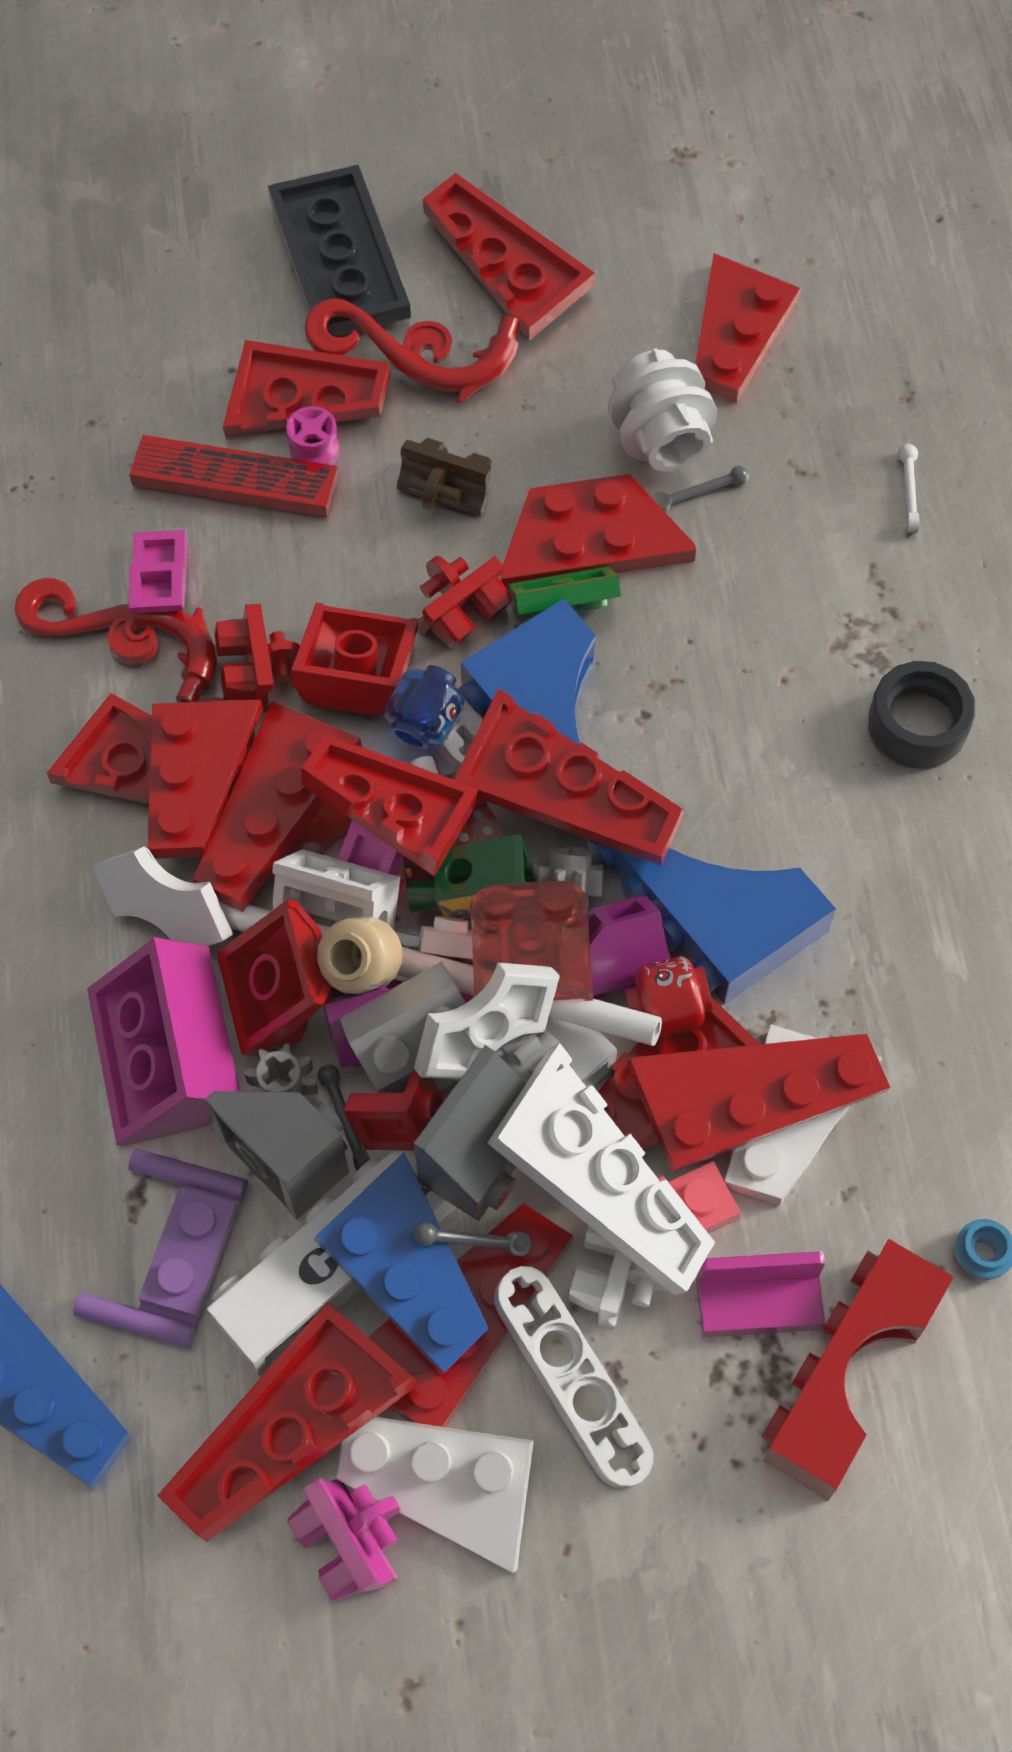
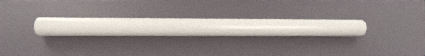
[219,902,662,1046]

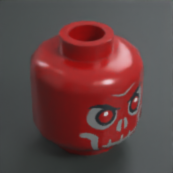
[624,957,713,1038]

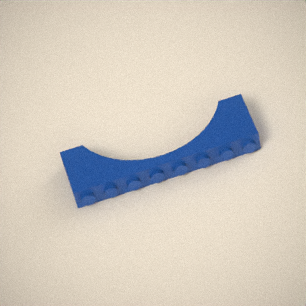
[459,599,836,1005]

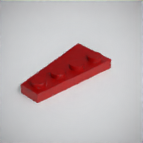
[423,173,595,341]
[454,688,683,866]
[193,701,363,912]
[157,1302,419,1542]

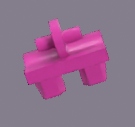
[287,1479,401,1601]

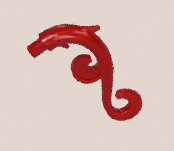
[304,298,519,404]
[14,578,217,703]

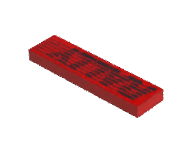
[129,435,339,517]

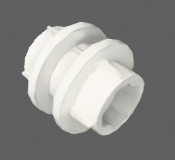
[608,348,718,473]

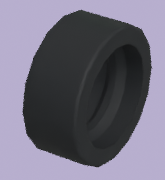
[869,661,975,768]

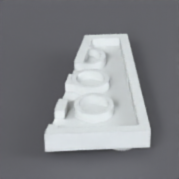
[488,1043,715,1295]

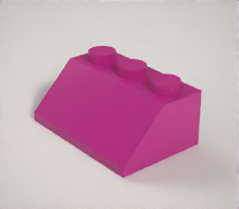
[87,938,240,1146]

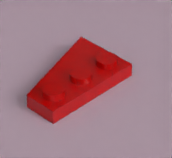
[695,253,801,403]
[301,734,479,876]

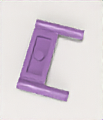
[73,1148,248,1349]

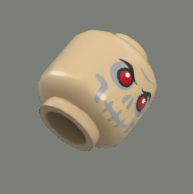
[317,917,403,994]

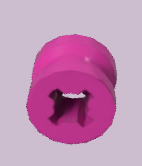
[286,406,339,465]

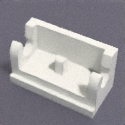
[273,849,400,930]

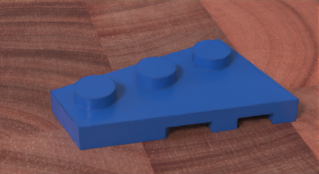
[314,1152,489,1374]

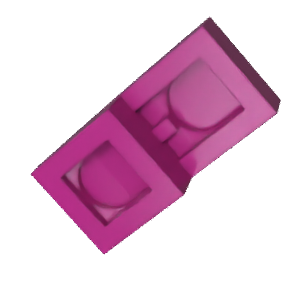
[129,530,187,614]

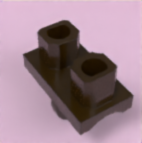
[396,438,492,516]

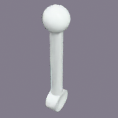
[898,444,919,533]

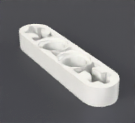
[494,1266,653,1488]

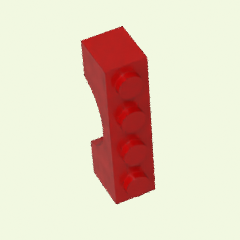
[761,1239,954,1501]

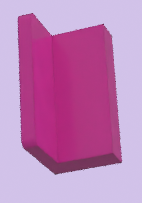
[696,1251,825,1338]

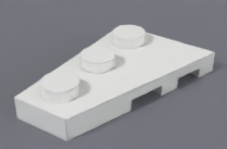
[724,1024,882,1206]
[337,1417,533,1574]

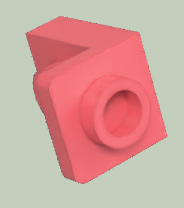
[657,1161,741,1234]

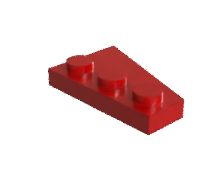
[222,340,391,437]
[47,693,242,804]
[147,699,263,859]

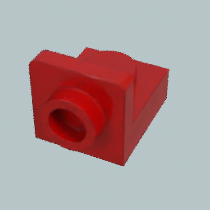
[343,1069,445,1151]

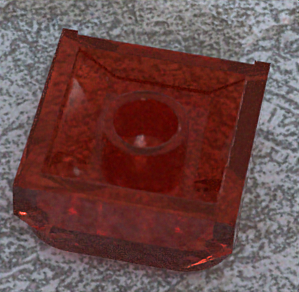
[470,881,593,1001]

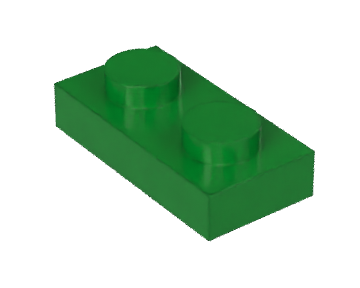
[508,566,621,619]

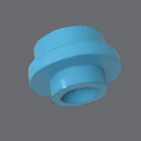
[954,1219,1012,1280]

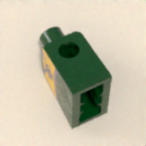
[406,834,541,933]

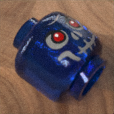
[385,665,465,750]

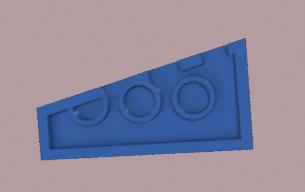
[0,1284,131,1490]

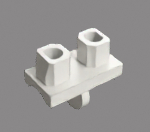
[568,1226,669,1329]

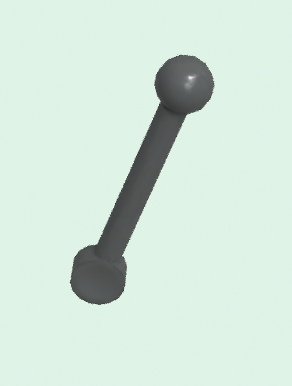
[651,466,749,512]
[317,1064,370,1171]
[413,1222,531,1256]

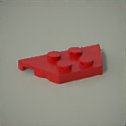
[500,474,696,589]

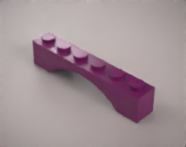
[323,894,670,1068]

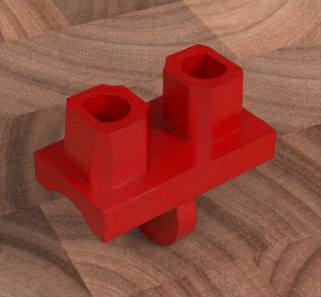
[418,556,513,649]
[214,604,300,713]

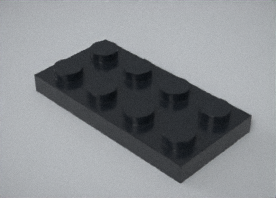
[268,164,411,337]

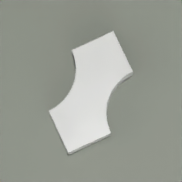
[92,846,233,946]
[414,962,560,1080]

